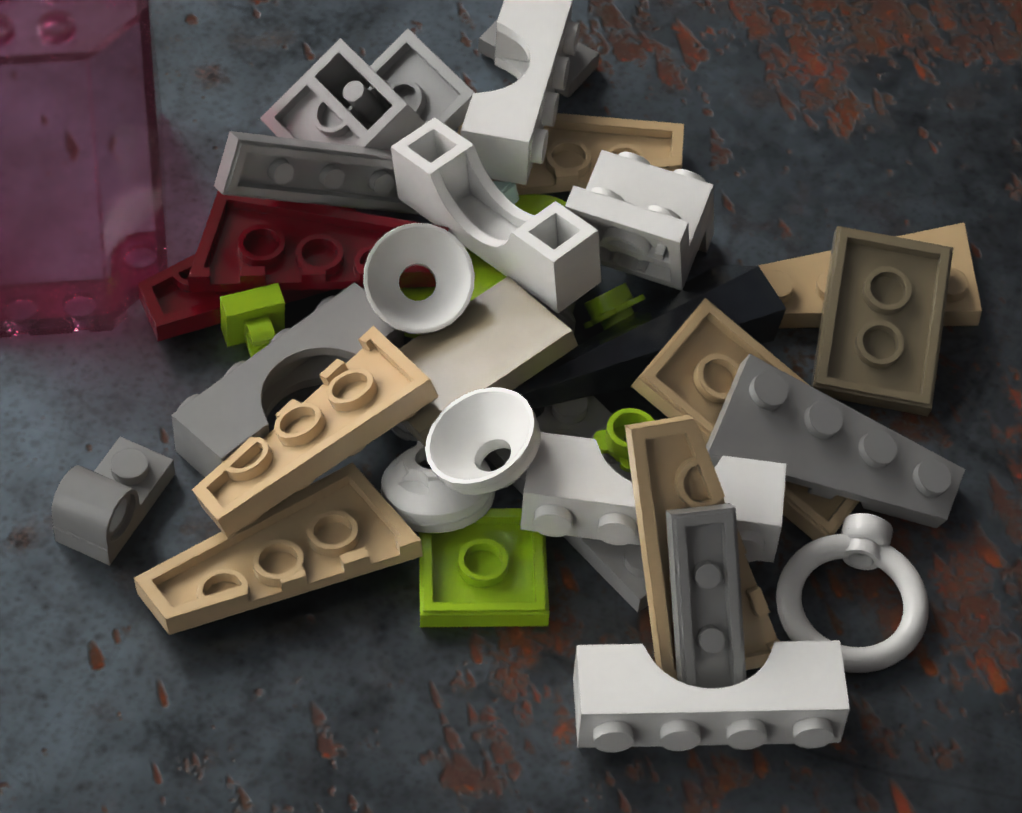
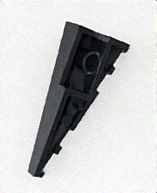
[512,265,786,409]

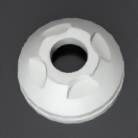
[363,223,475,335]
[425,387,541,495]
[381,441,495,533]

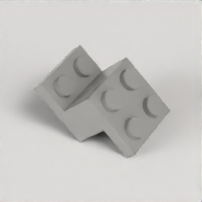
[260,28,475,150]

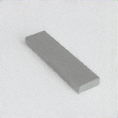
[214,131,420,215]

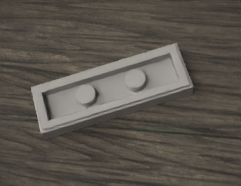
[666,503,746,688]

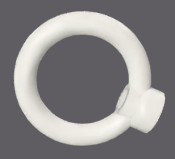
[776,513,929,673]

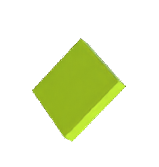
[419,508,549,627]

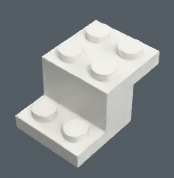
[565,150,714,291]

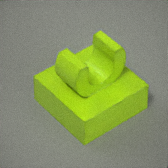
[220,283,285,357]

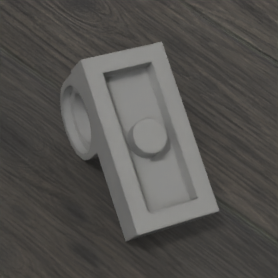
[52,436,175,566]

